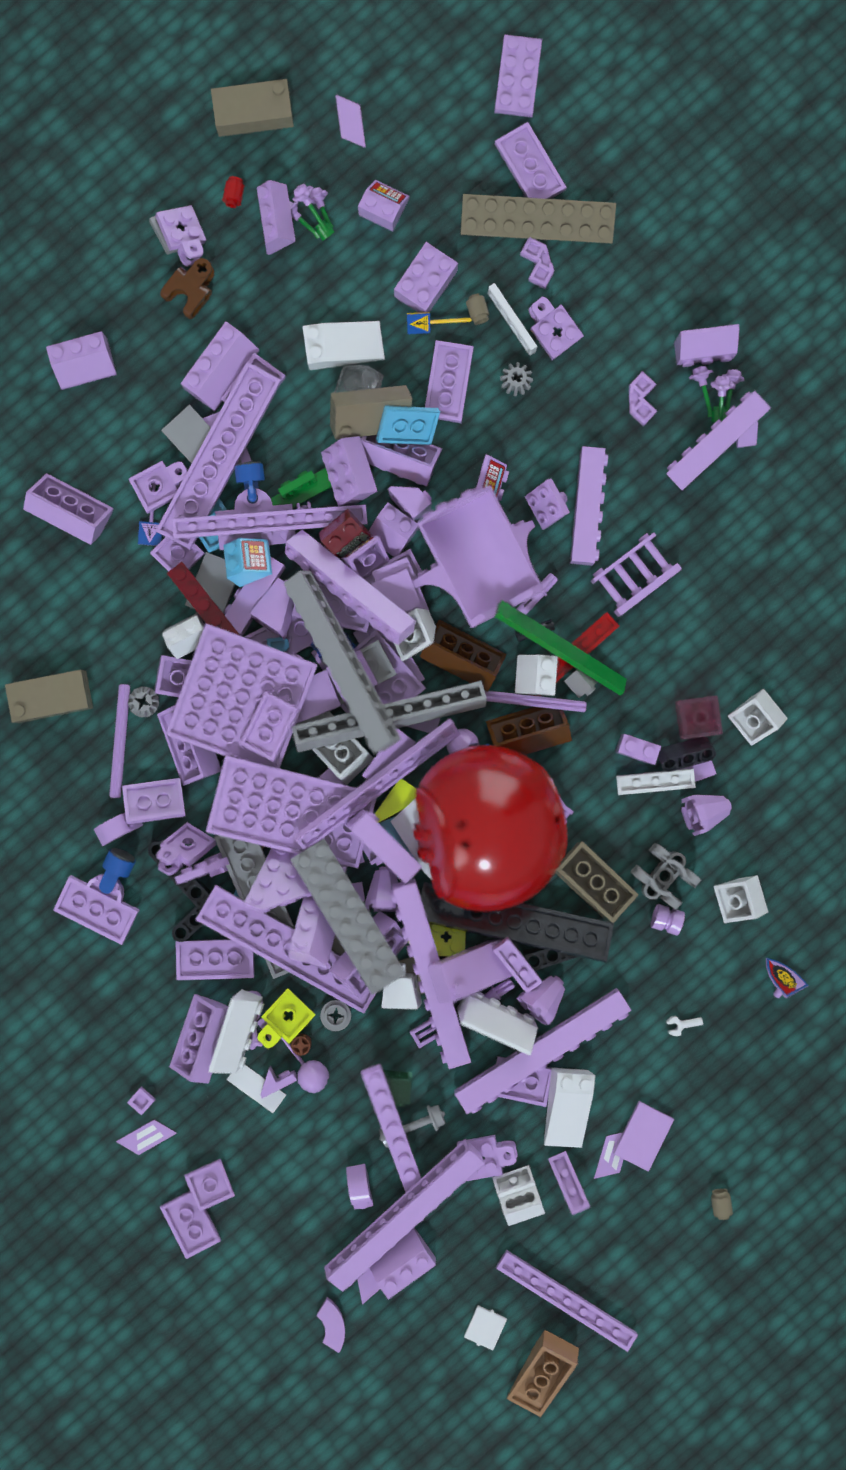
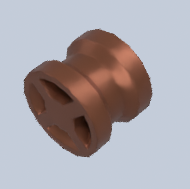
[291,1033,312,1056]

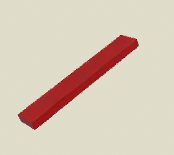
[527,612,619,697]

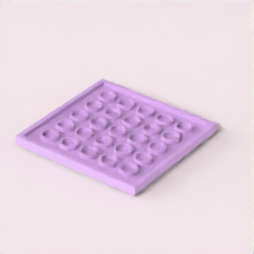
[165,624,317,768]

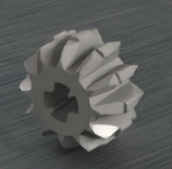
[500,363,533,396]

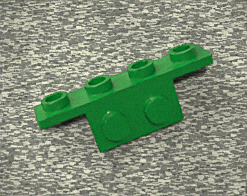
[271,468,332,509]

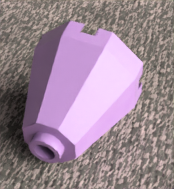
[681,795,732,836]
[365,867,398,912]
[516,976,565,1025]

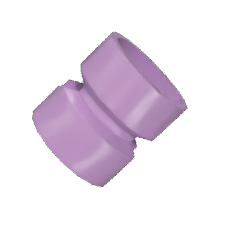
[651,904,685,936]

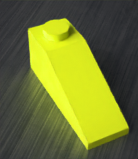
[375,779,416,823]

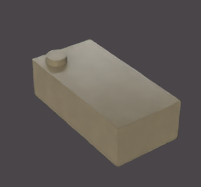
[211,79,294,137]
[330,385,412,439]
[5,670,93,723]
[556,842,639,923]

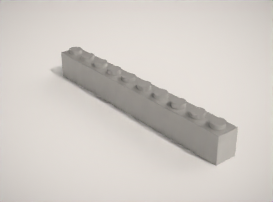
[284,571,401,753]
[292,681,487,752]

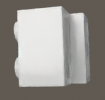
[493,1165,545,1226]

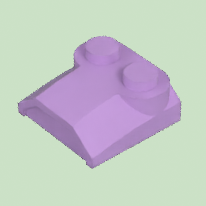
[155,655,192,697]

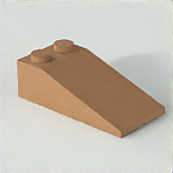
[507,1330,579,1417]

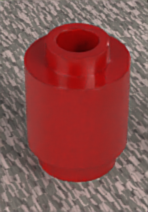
[222,176,244,208]

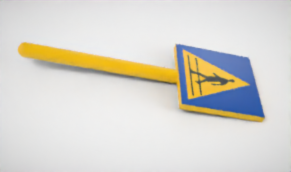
[407,312,472,334]

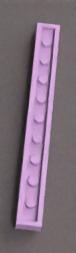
[172,505,367,539]
[293,718,460,851]

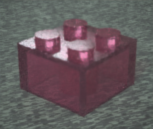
[675,696,723,740]

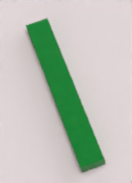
[494,600,627,696]

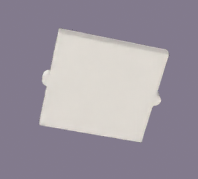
[464,1305,507,1350]

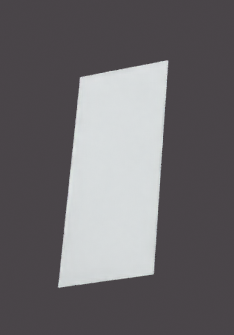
[227,1065,286,1113]

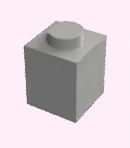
[564,669,597,698]

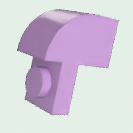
[94,813,143,846]
[346,1164,373,1210]

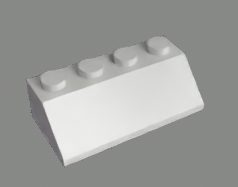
[208,989,264,1074]
[457,991,538,1055]

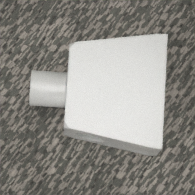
[382,963,422,1009]

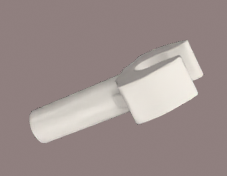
[666,1016,703,1036]

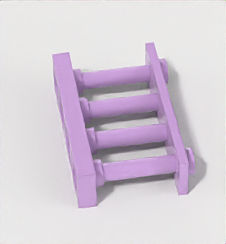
[591,533,682,617]

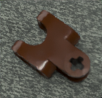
[160,258,215,319]

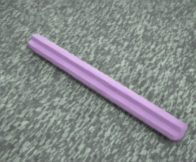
[109,684,130,798]
[484,690,587,712]

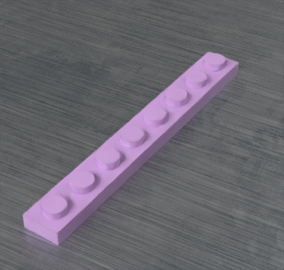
[361,1064,421,1192]
[496,1250,638,1352]

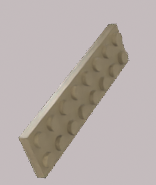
[461,194,616,243]

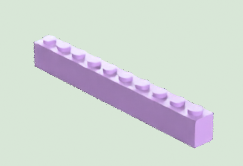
[390,878,471,1069]
[454,988,631,1114]
[324,1139,484,1292]

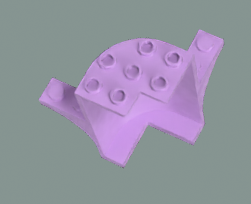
[412,486,544,628]

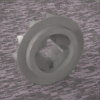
[128,687,159,717]
[320,1000,351,1031]

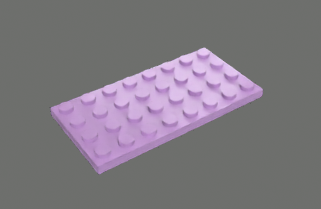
[206,755,376,868]

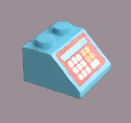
[224,538,272,587]

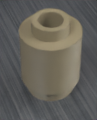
[466,294,489,325]
[711,1188,733,1220]

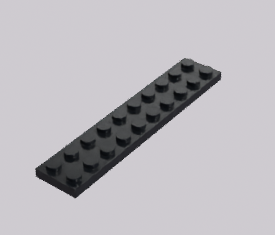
[421,882,614,963]

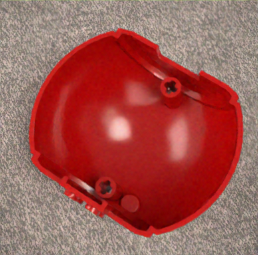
[413,745,567,911]

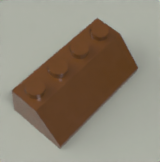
[420,620,507,692]
[486,707,572,755]

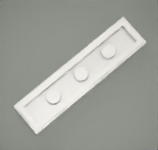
[488,283,537,355]
[616,768,696,795]

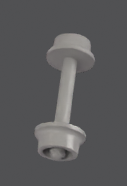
[379,1105,446,1148]

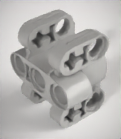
[630,843,701,910]

